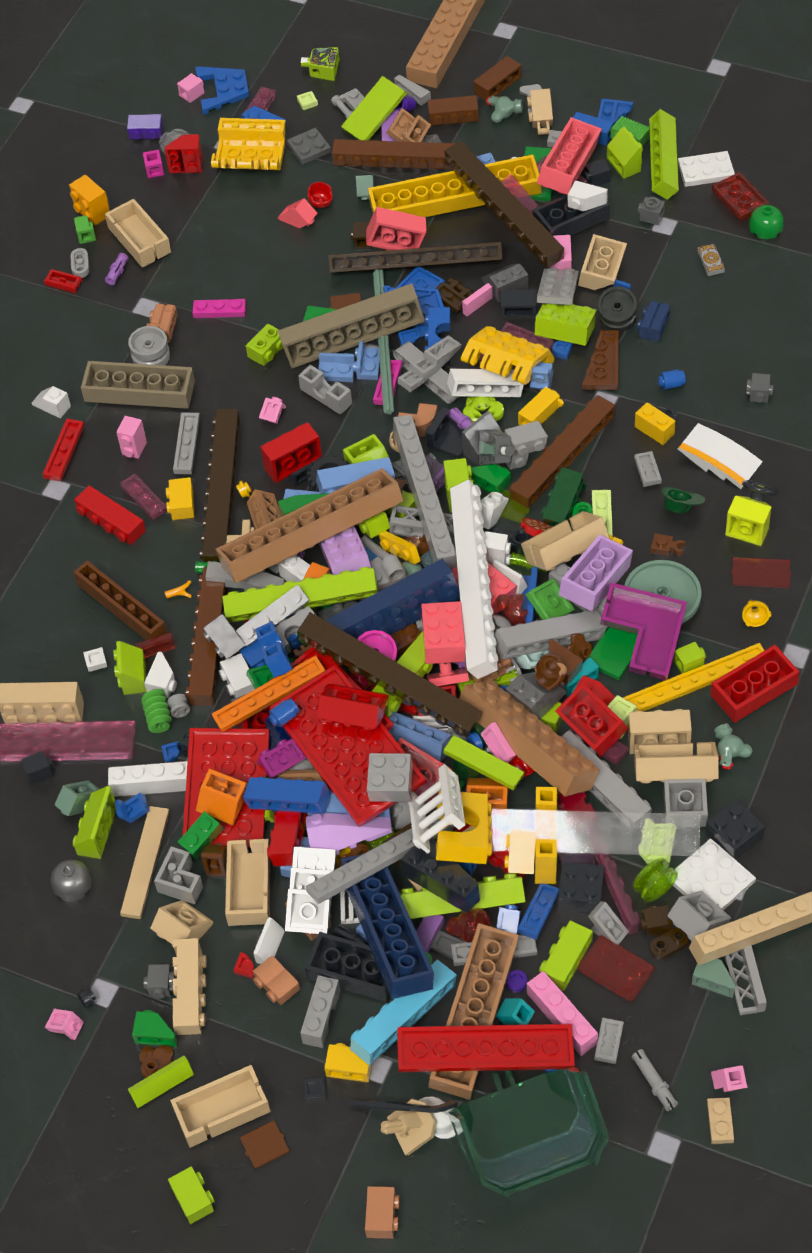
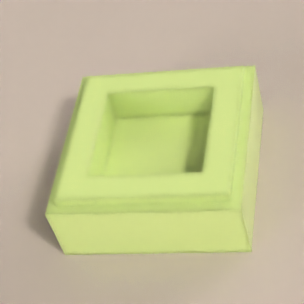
[297,91,318,110]

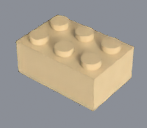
[628,709,692,754]

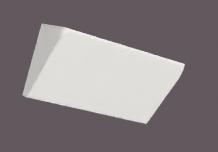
[493,560,527,596]
[254,917,284,964]

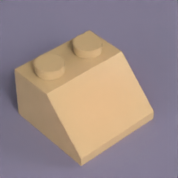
[150,900,213,946]

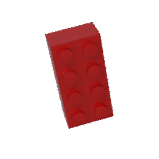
[710,645,800,723]

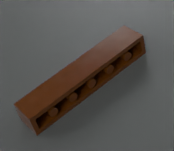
[73,560,168,646]

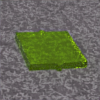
[500,490,530,523]

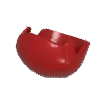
[307,182,333,208]

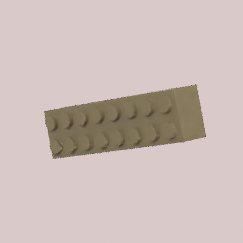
[278,283,425,368]

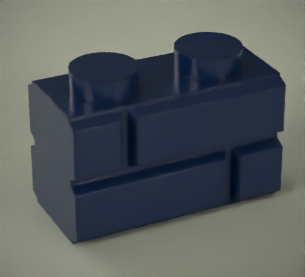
[637,301,670,342]

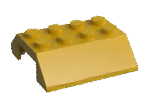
[211,118,285,170]
[461,326,554,385]

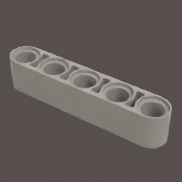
[393,341,460,404]

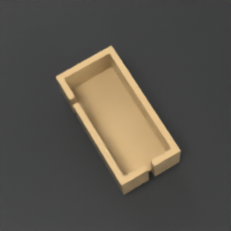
[105,199,171,267]
[521,511,609,571]
[0,682,84,725]
[634,742,718,783]
[225,839,271,926]
[170,1065,270,1148]

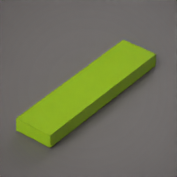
[443,735,524,791]

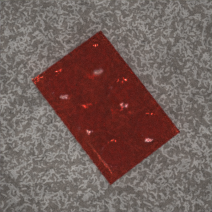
[712,172,770,221]
[578,935,655,1003]

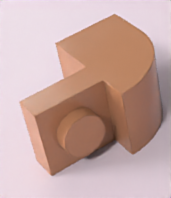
[398,403,438,437]

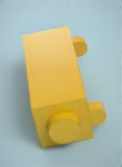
[518,387,564,425]

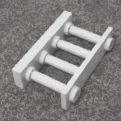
[408,764,465,854]

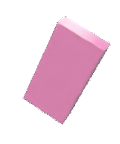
[462,283,493,316]
[481,722,516,763]

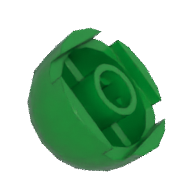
[749,205,784,239]

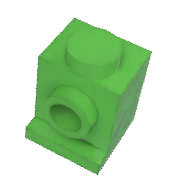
[74,215,96,244]

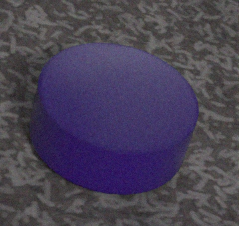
[506,970,528,992]

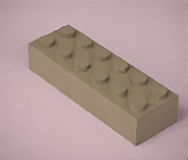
[81,361,195,409]

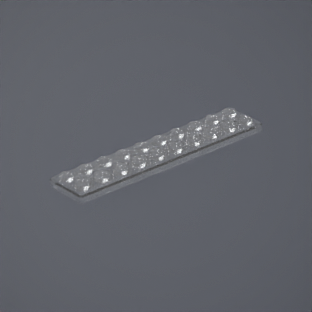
[491,809,700,856]

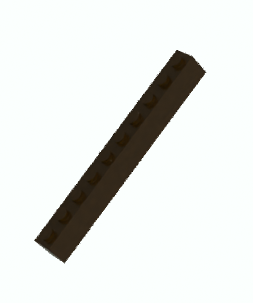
[444,140,564,269]
[328,242,502,273]
[200,409,240,563]
[297,612,481,737]

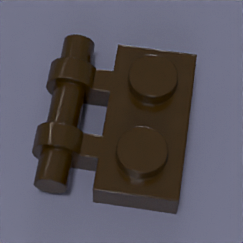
[435,277,473,313]

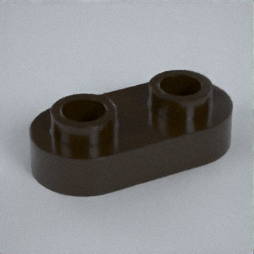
[650,927,689,960]

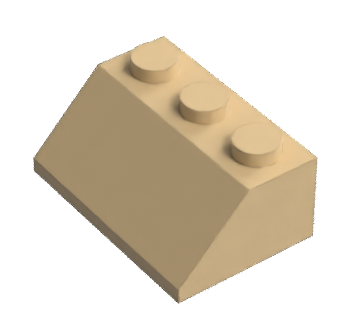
[578,234,627,290]

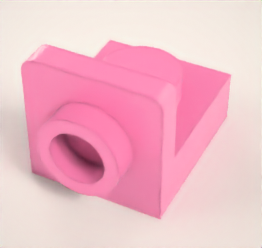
[259,397,286,424]
[45,1009,84,1040]

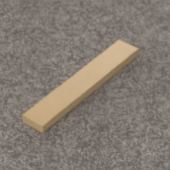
[120,806,170,919]

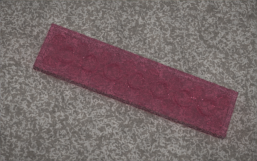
[0,721,136,761]

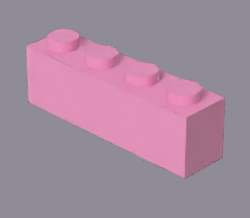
[527,971,598,1056]

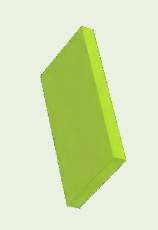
[341,76,407,140]

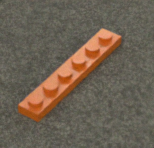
[212,655,325,732]

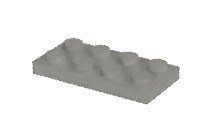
[537,267,579,305]

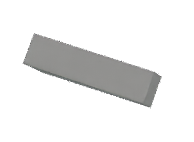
[394,75,431,106]

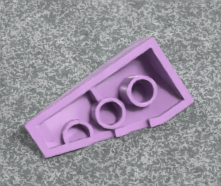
[306,813,392,855]

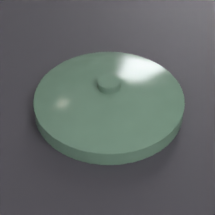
[625,560,701,624]

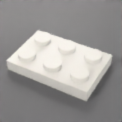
[678,151,735,187]

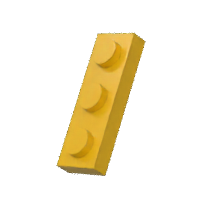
[379,531,421,564]

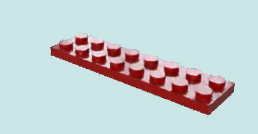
[397,1024,575,1072]

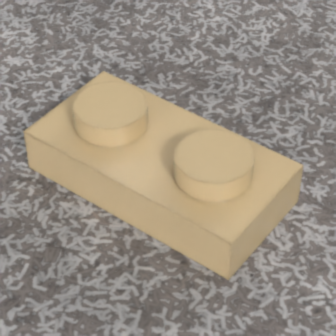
[707,1098,734,1144]

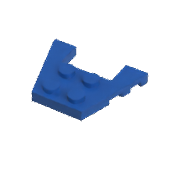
[195,66,249,114]
[383,285,444,346]

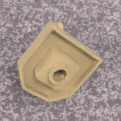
[380,1099,437,1156]

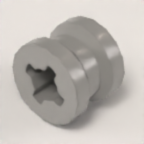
[167,694,190,718]

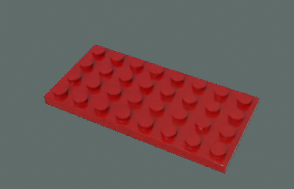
[269,664,427,827]

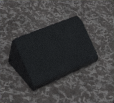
[288,457,323,487]

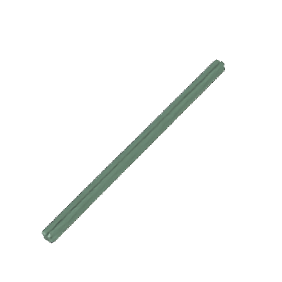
[373,269,394,415]

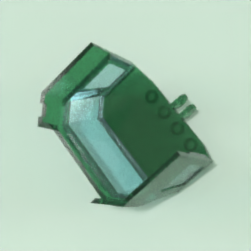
[448,1066,610,1199]

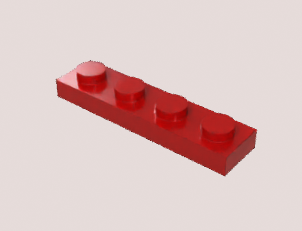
[43,419,85,481]

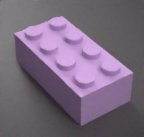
[319,526,371,575]
[559,534,633,612]

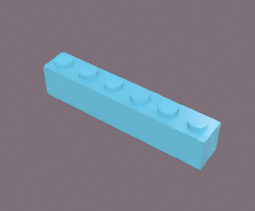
[350,960,457,1066]

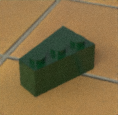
[541,467,587,526]

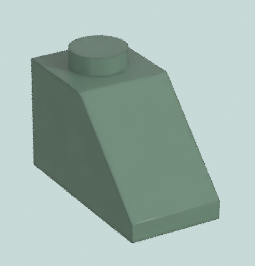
[356,175,374,200]
[55,780,99,816]
[692,959,735,998]

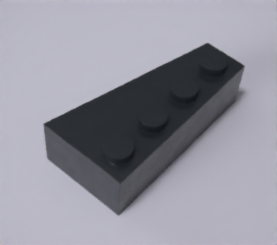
[400,838,480,914]

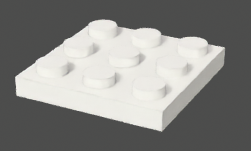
[667,838,756,910]

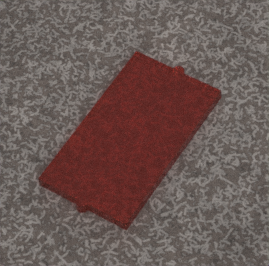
[731,558,792,588]

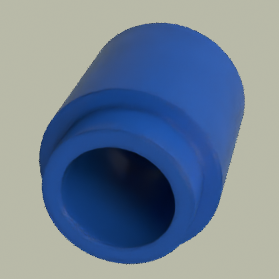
[658,369,686,390]
[268,699,299,727]

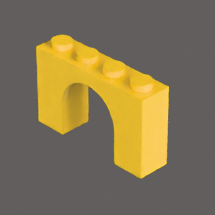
[535,787,557,884]
[436,790,492,864]

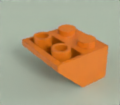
[196,769,247,826]
[467,778,509,816]

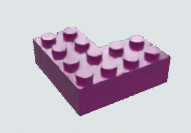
[600,583,687,681]

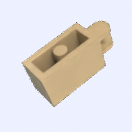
[527,89,553,135]

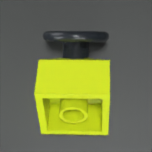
[725,480,779,546]

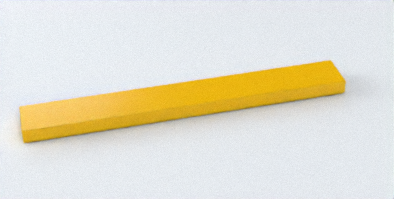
[623,643,764,712]

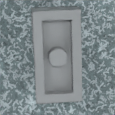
[375,555,406,590]

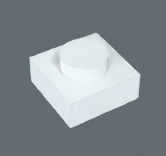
[83,647,107,672]

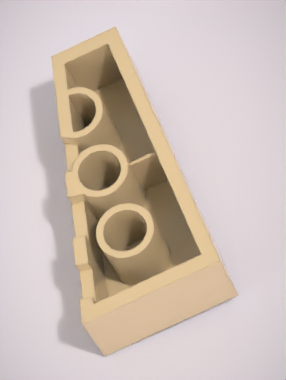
[173,938,207,1035]

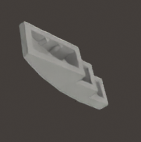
[398,335,462,392]
[205,561,284,592]

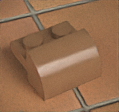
[386,108,431,142]

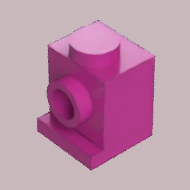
[143,150,164,178]

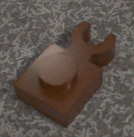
[650,533,685,556]

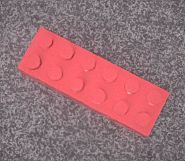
[537,117,602,195]

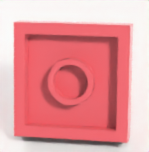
[426,662,469,686]

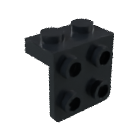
[425,407,464,457]

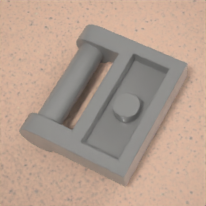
[331,88,365,119]

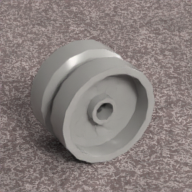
[128,326,170,366]

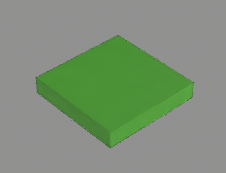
[525,578,575,620]

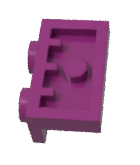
[257,739,306,779]

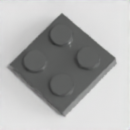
[287,128,331,165]

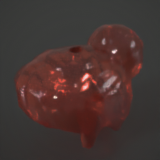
[495,594,528,626]
[446,908,491,943]

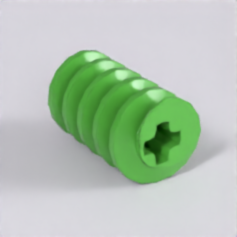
[141,689,171,733]

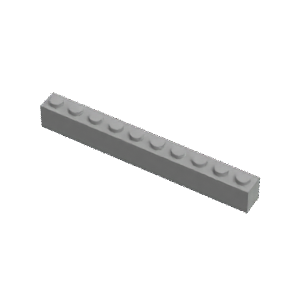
[393,415,456,570]

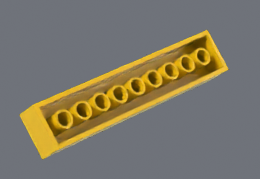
[368,155,541,217]

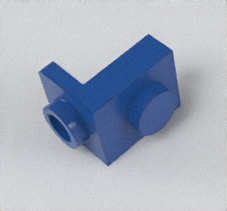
[115,793,150,823]

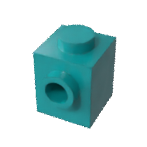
[496,998,535,1025]

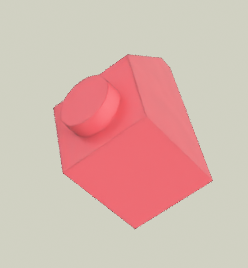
[278,198,317,228]

